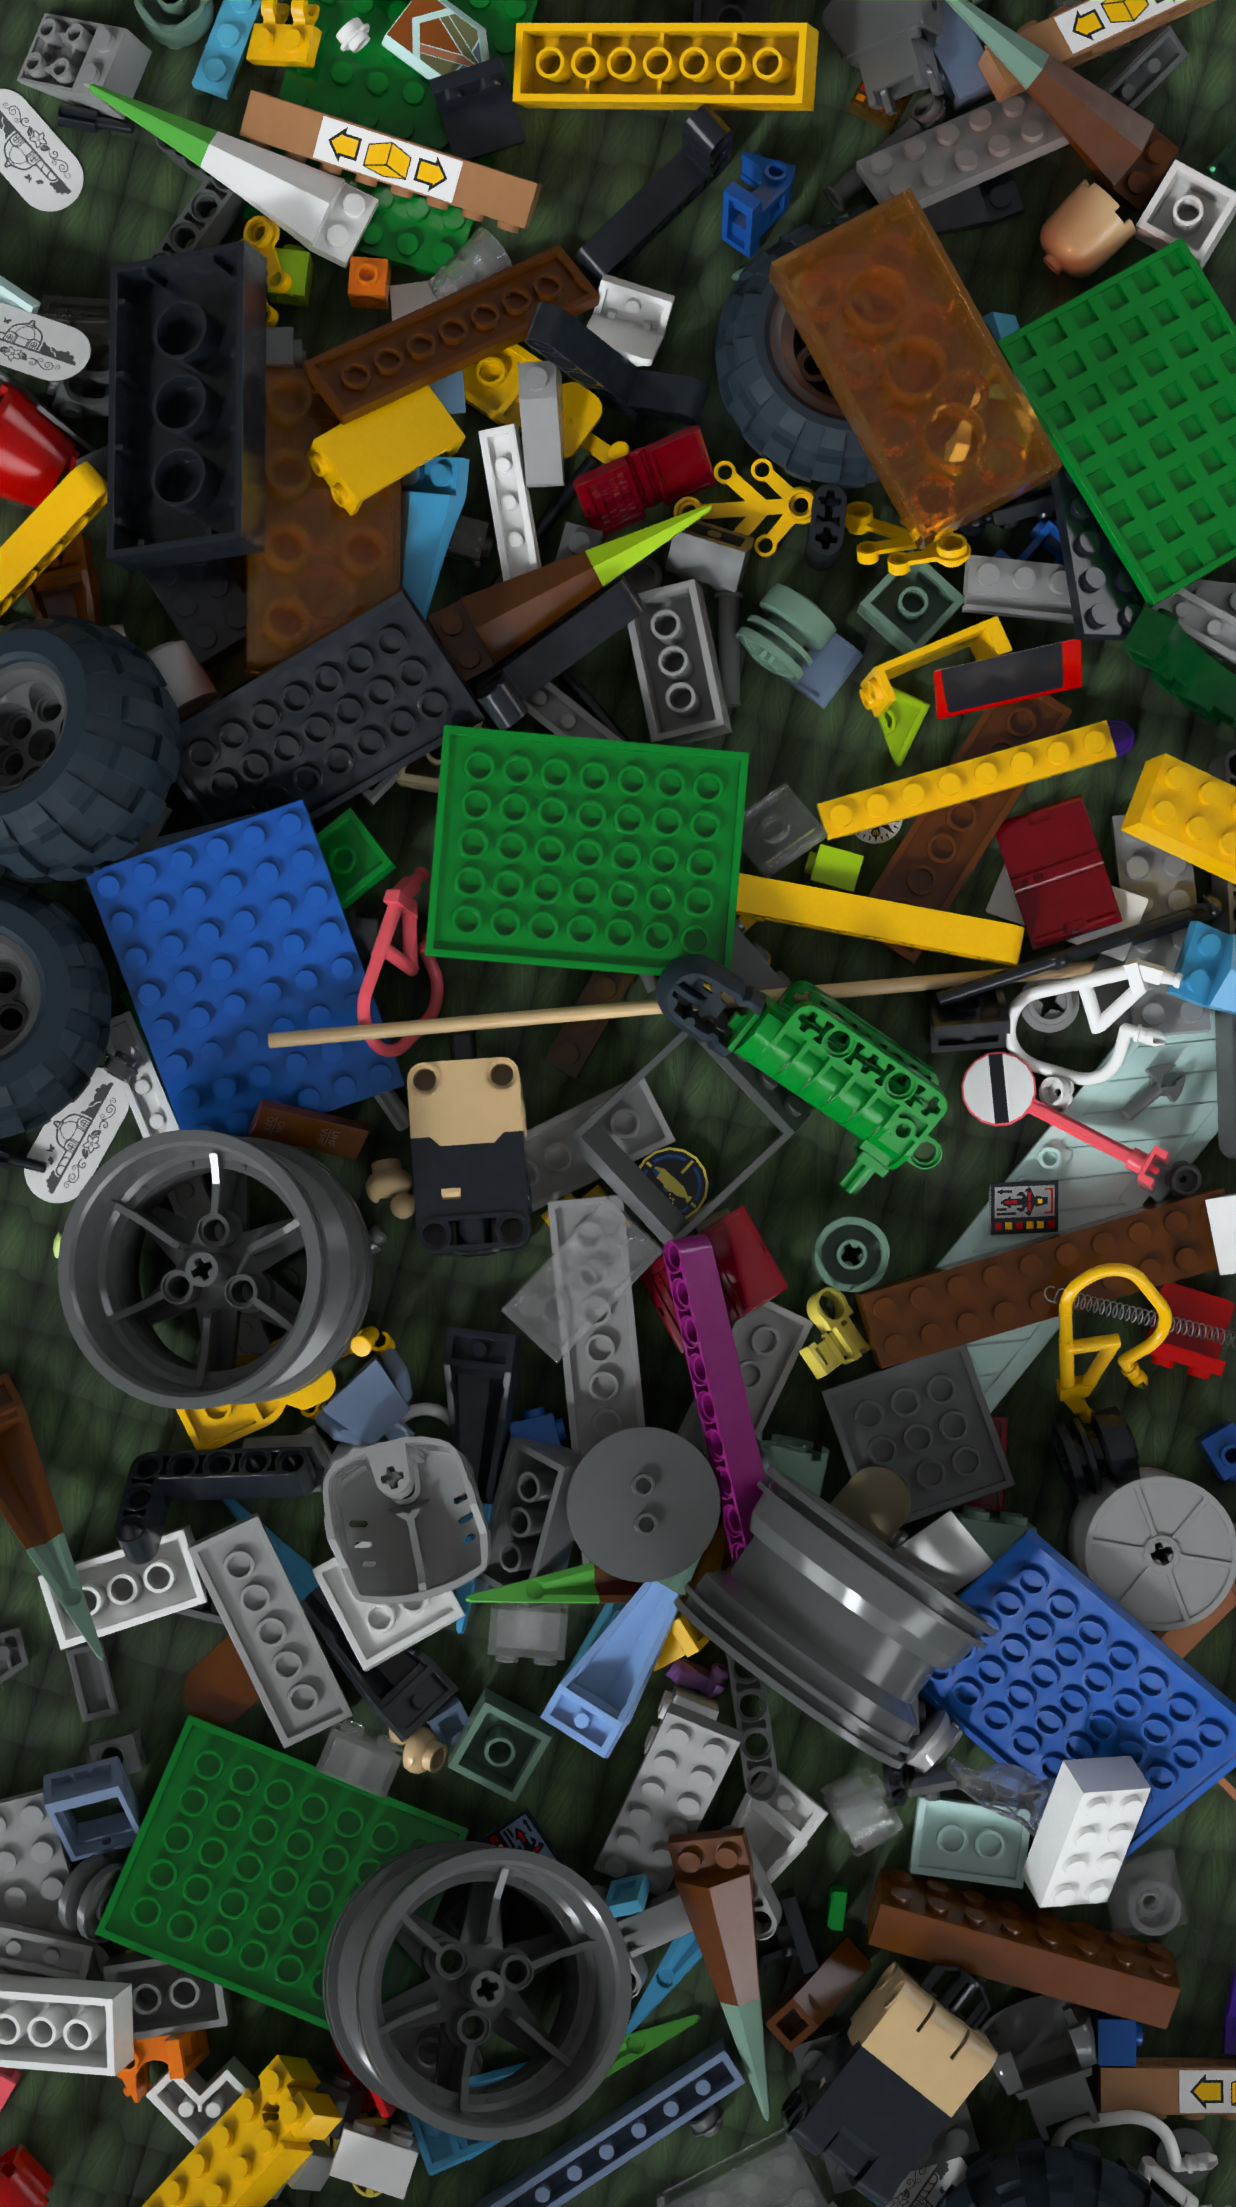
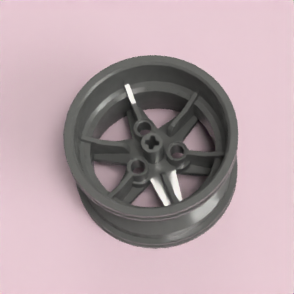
[58,1129,373,1409]
[674,1465,998,1769]
[323,1840,632,2141]

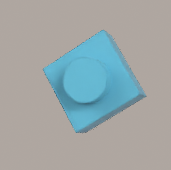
[605,1873,651,1918]

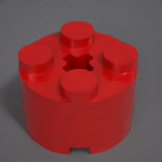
[0,2144,55,2207]

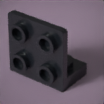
[429,56,526,161]

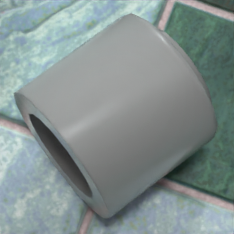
[147,640,218,721]

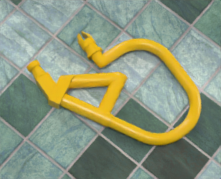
[1056,1263,1172,1423]

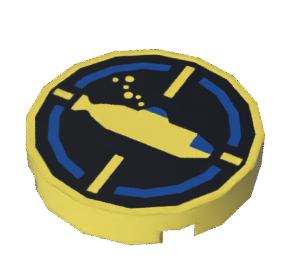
[639,1147,709,1219]

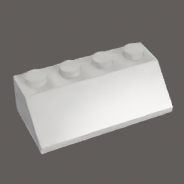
[38,1525,207,1650]

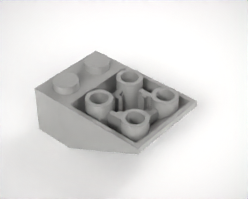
[17,13,152,119]

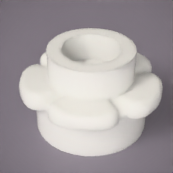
[336,17,370,53]
[1039,1077,1075,1111]

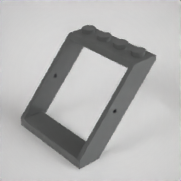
[566,1014,811,1244]

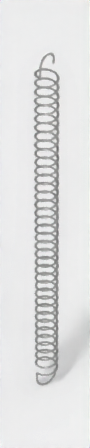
[1044,1286,1236,1348]

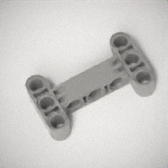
[592,1825,782,1998]

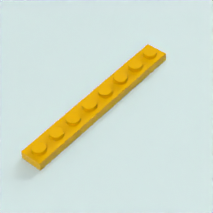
[817,720,1117,842]

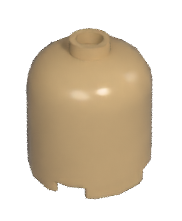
[1040,179,1136,278]

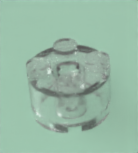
[820,1767,904,1858]

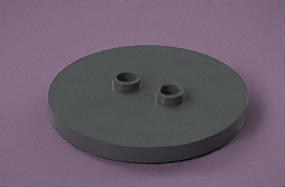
[566,1426,720,1582]

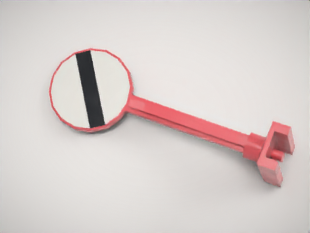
[961,1052,1170,1193]

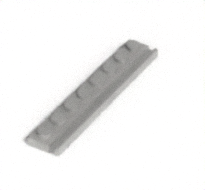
[962,555,1236,624]

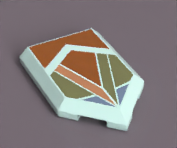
[382,0,490,80]

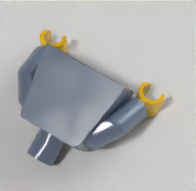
[301,1331,415,1445]

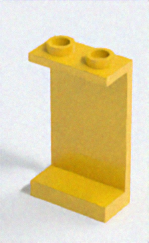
[307,385,466,516]
[859,616,1013,718]

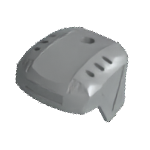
[323,1436,491,1605]

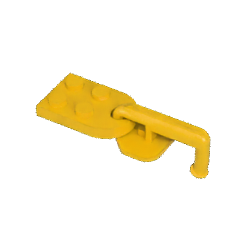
[463,344,630,464]
[176,1326,379,1450]

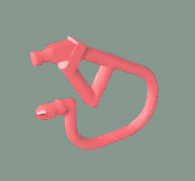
[357,866,444,1057]

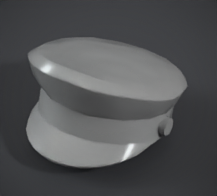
[904,1710,962,1774]

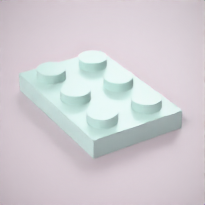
[908,1795,1033,1889]

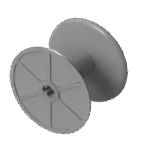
[1068,1467,1236,1631]

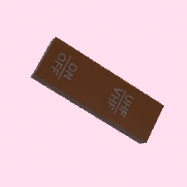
[249,1099,370,1160]

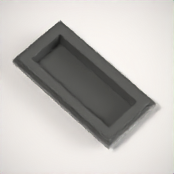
[65,1640,120,1723]

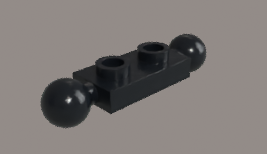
[957,486,1056,536]

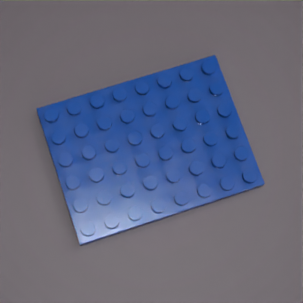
[86,798,406,1137]
[919,1527,1236,1859]

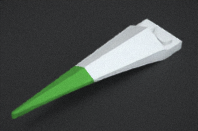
[89,84,379,269]

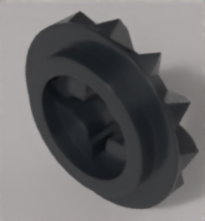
[882,1751,908,1807]

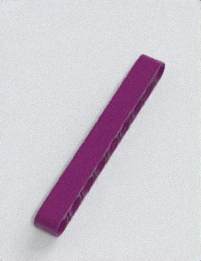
[663,1234,766,1564]

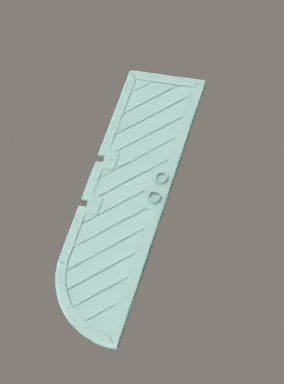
[935,1009,1218,1414]

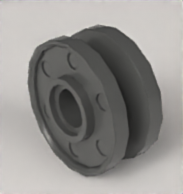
[58,1854,124,1944]

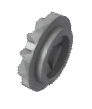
[1021,978,1080,1033]

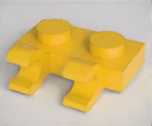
[246,0,322,68]

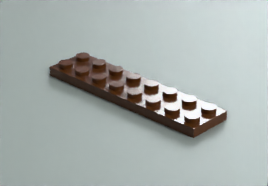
[303,244,600,425]
[867,695,1073,964]

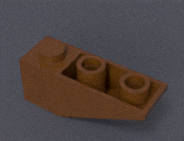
[763,1936,872,2053]

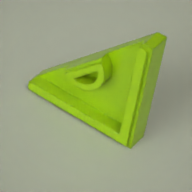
[877,686,930,768]

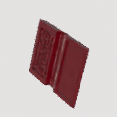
[573,426,717,536]
[995,794,1123,951]
[637,1205,789,1354]

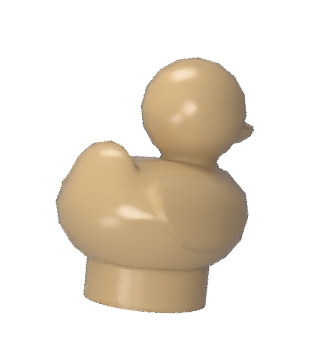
[365,1158,415,1219]
[389,1726,448,1774]

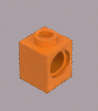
[348,256,391,310]

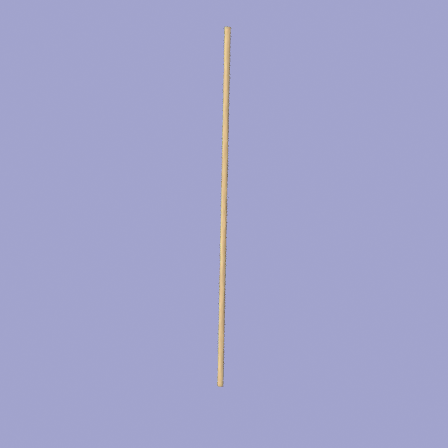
[268,960,1097,1048]

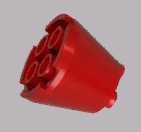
[0,380,80,508]

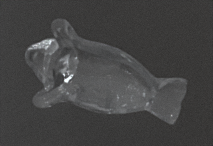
[946,1757,1056,1837]

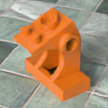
[116,2029,210,2103]

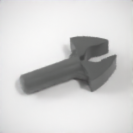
[1122,1064,1186,1120]

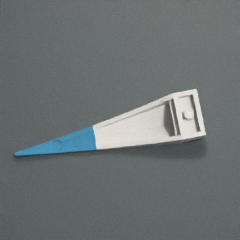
[626,1770,828,2035]

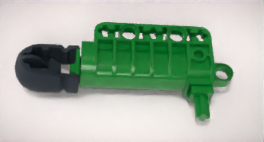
[656,953,947,1195]

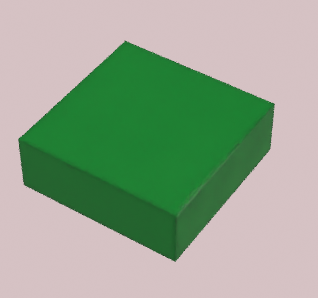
[825,1883,847,1931]

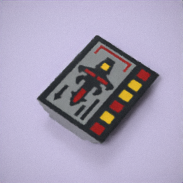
[989,1180,1058,1235]

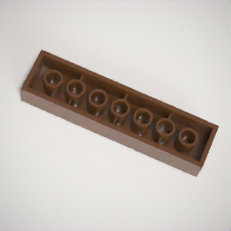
[868,1868,1181,2030]

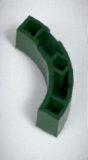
[1122,606,1236,730]

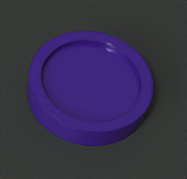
[1107,720,1134,758]

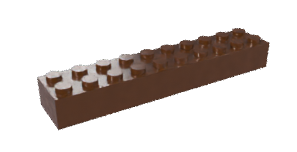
[854,1186,1226,1369]

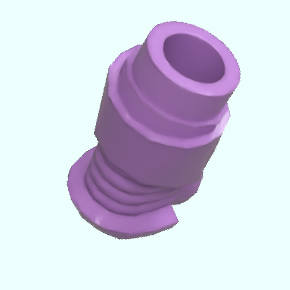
[664,1658,729,1698]

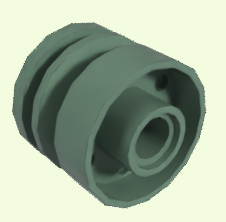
[736,583,837,683]

